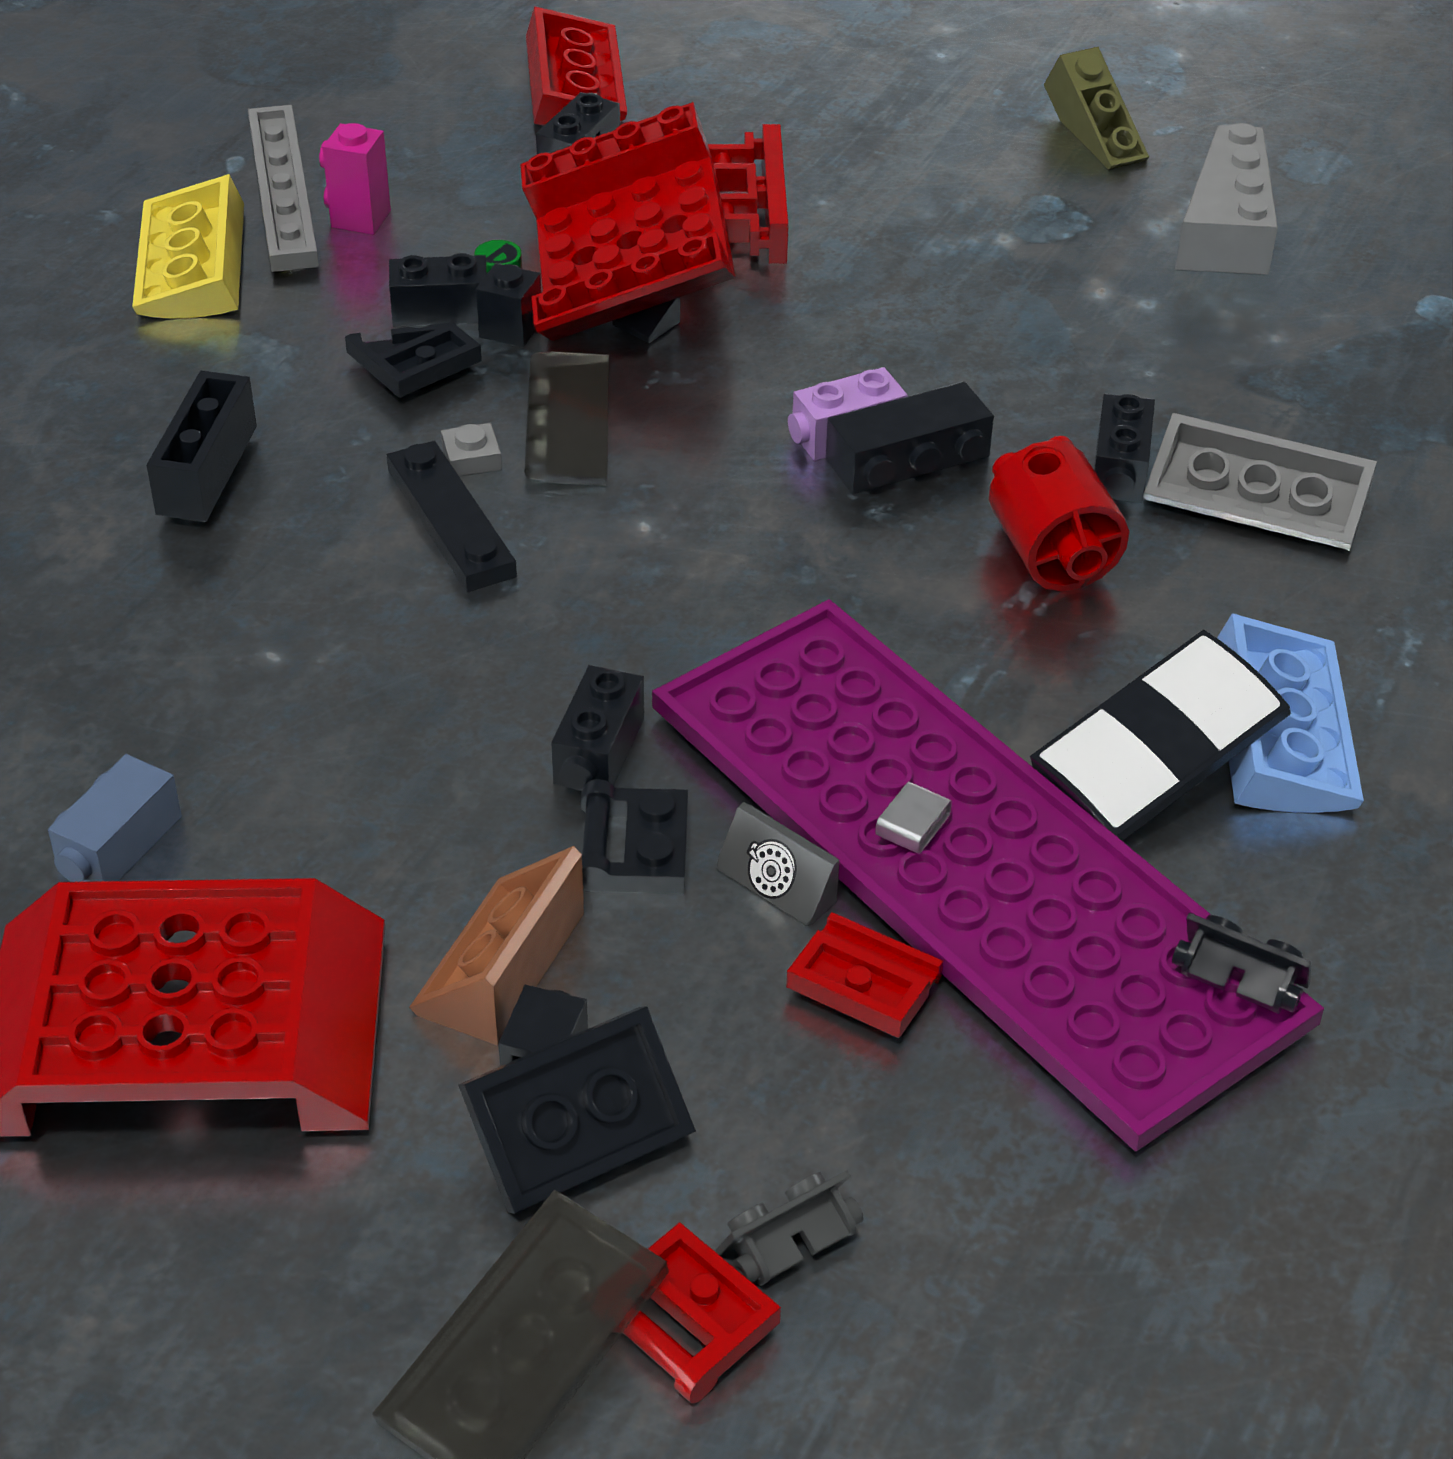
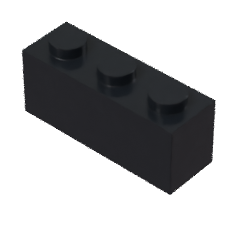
[146,370,257,522]
[826,381,994,494]

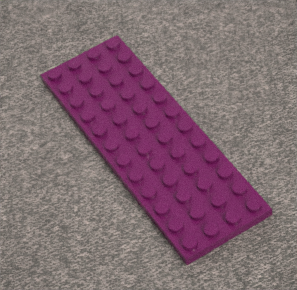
[652,599,1324,1152]

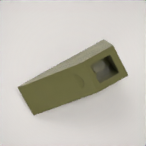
[1044,47,1149,170]

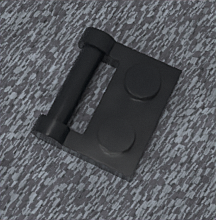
[580,779,688,894]

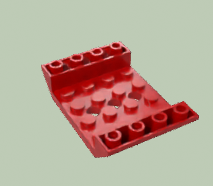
[520,102,736,341]
[0,878,385,1137]

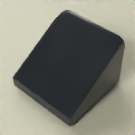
[612,297,680,343]

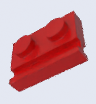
[786,912,943,1038]

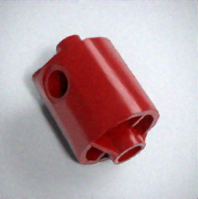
[989,435,1130,592]

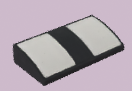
[1030,629,1291,841]

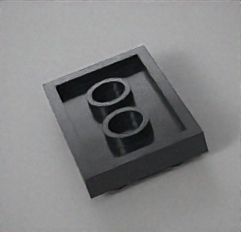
[458,1006,696,1213]

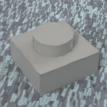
[441,423,502,476]

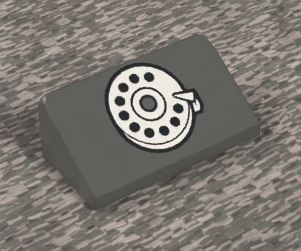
[717,802,839,926]

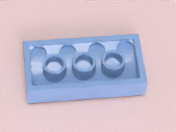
[1217,613,1364,813]

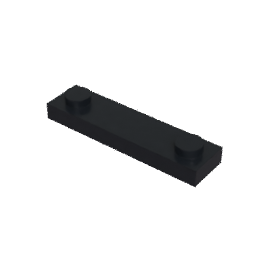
[386,440,517,593]

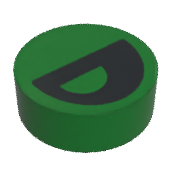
[474,240,522,273]

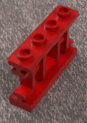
[707,124,788,264]

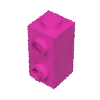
[319,123,391,235]

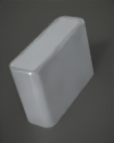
[875,782,952,854]

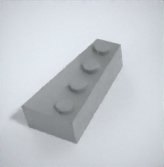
[1175,123,1278,275]

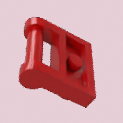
[589,1222,781,1404]

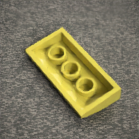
[132,174,244,319]

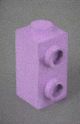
[788,367,908,461]

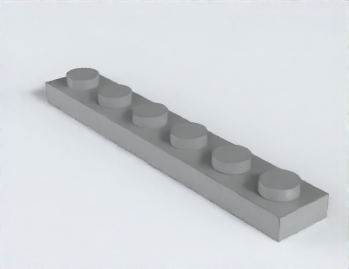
[248,105,319,272]

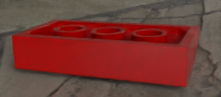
[526,6,627,125]

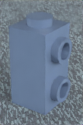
[48,754,182,882]

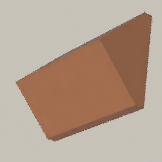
[409,846,584,1046]

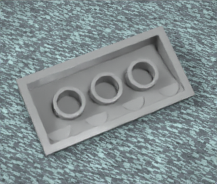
[1143,413,1377,550]

